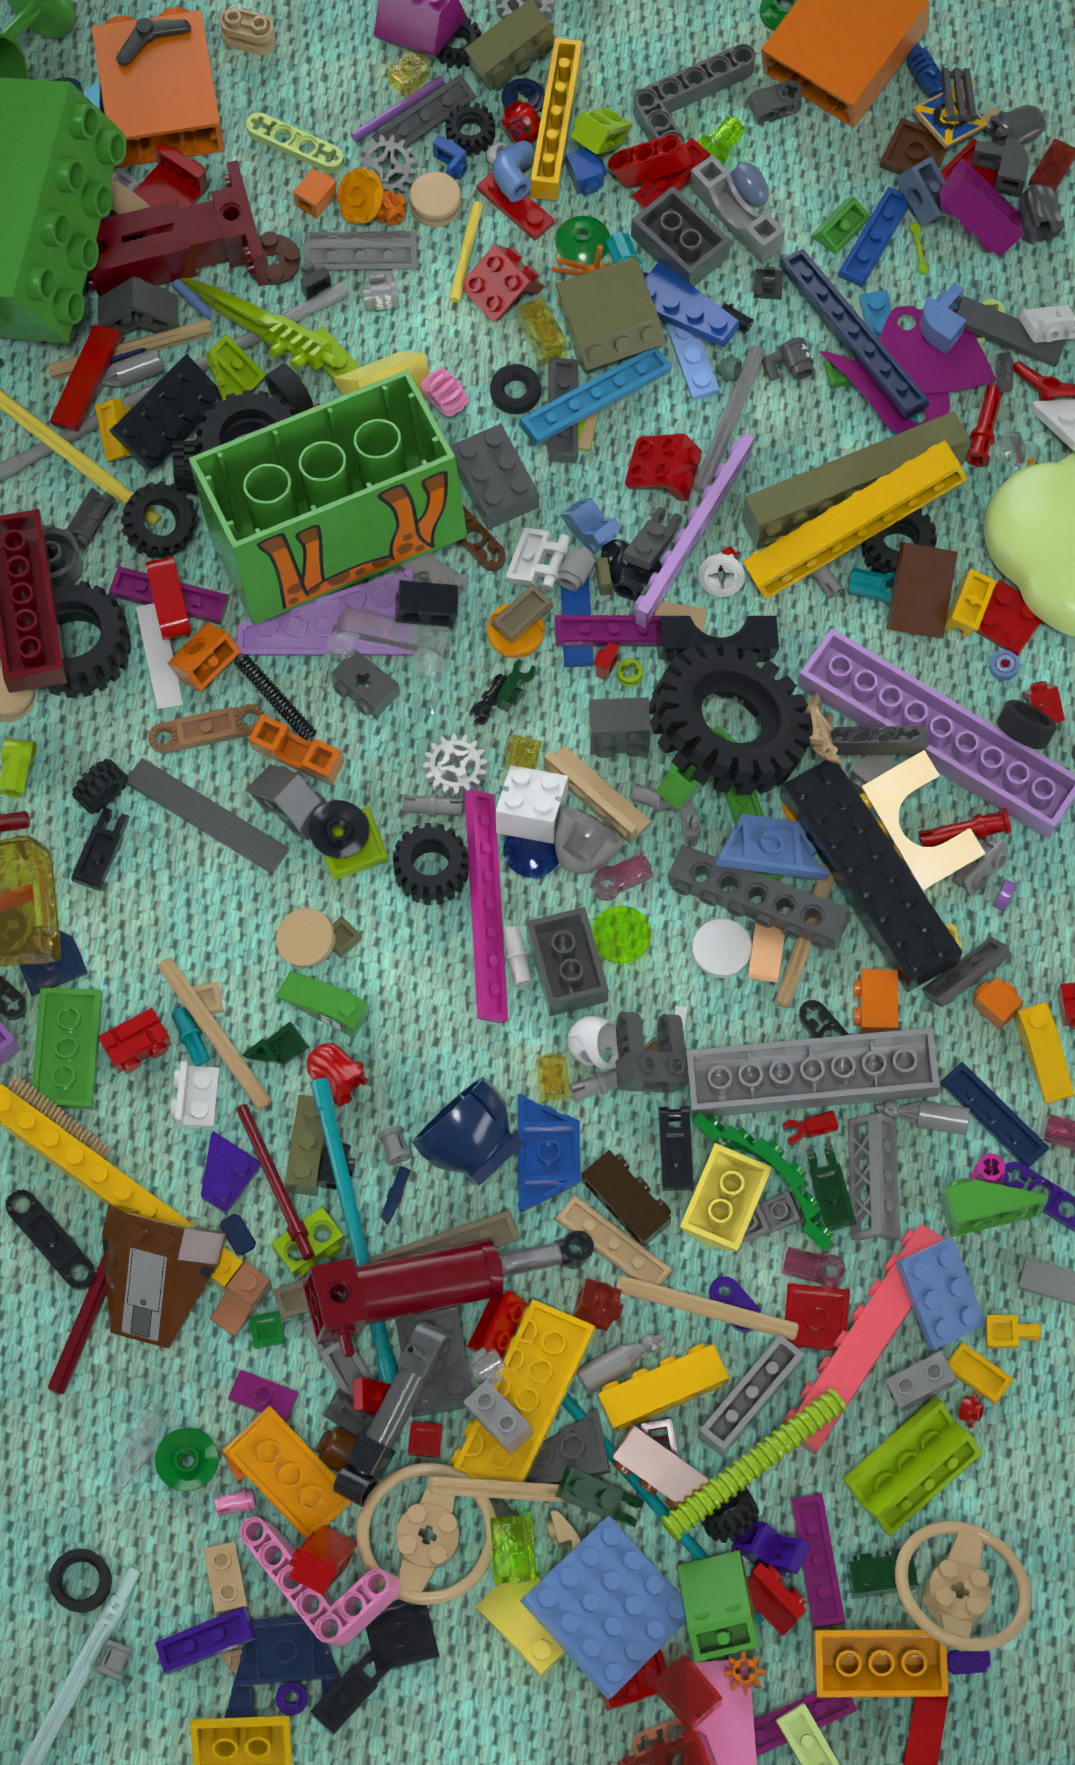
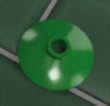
[555,216,611,265]
[155,1428,219,1492]

